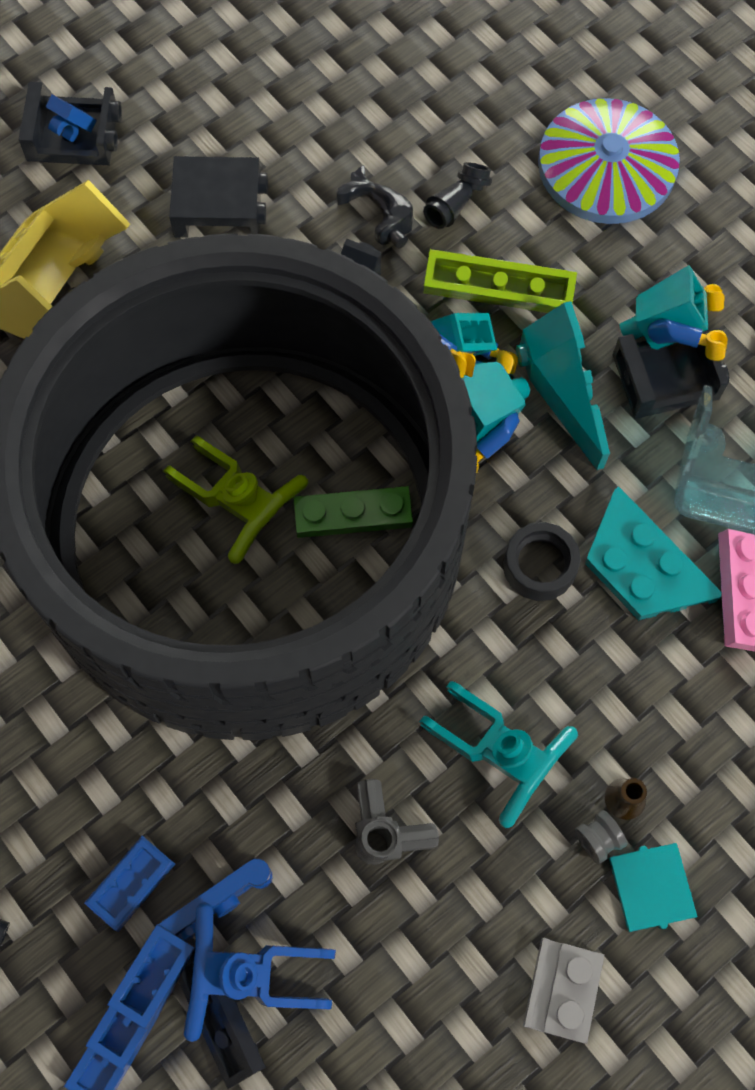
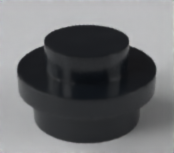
[457,162,492,191]

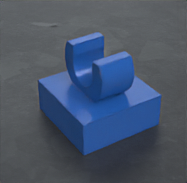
[46,94,97,142]

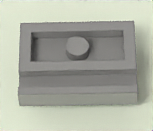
[523,938,605,1044]

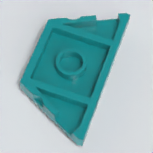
[585,486,722,620]

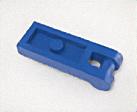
[158,859,273,942]

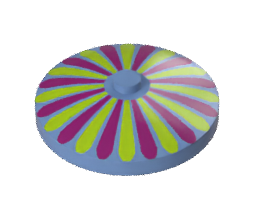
[538,98,680,224]

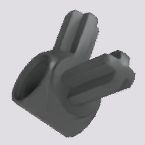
[355,779,439,865]

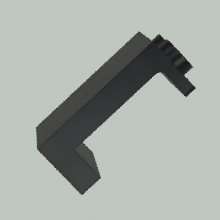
[18,82,122,166]
[169,156,268,238]
[612,330,730,419]

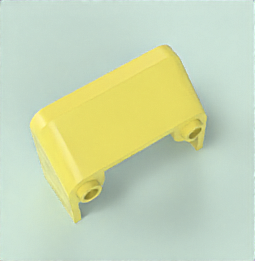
[0,180,130,339]

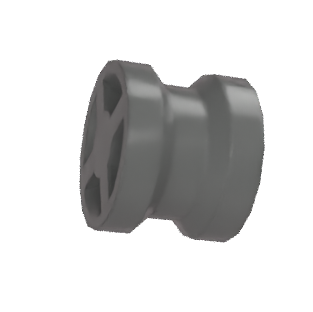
[575,810,627,865]

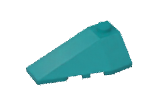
[516,301,610,470]

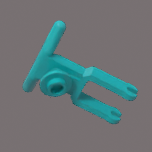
[419,681,578,828]

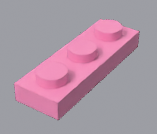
[718,529,755,652]

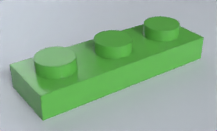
[294,486,413,538]

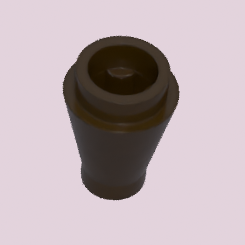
[605,778,647,820]

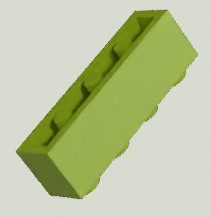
[423,249,577,313]

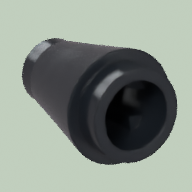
[423,180,473,229]

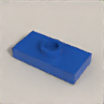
[84,836,175,932]

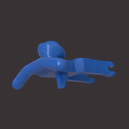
[184,902,336,1042]

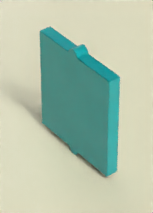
[609,843,698,932]

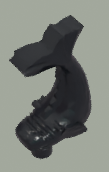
[337,165,413,249]

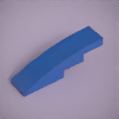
[64,924,195,1090]

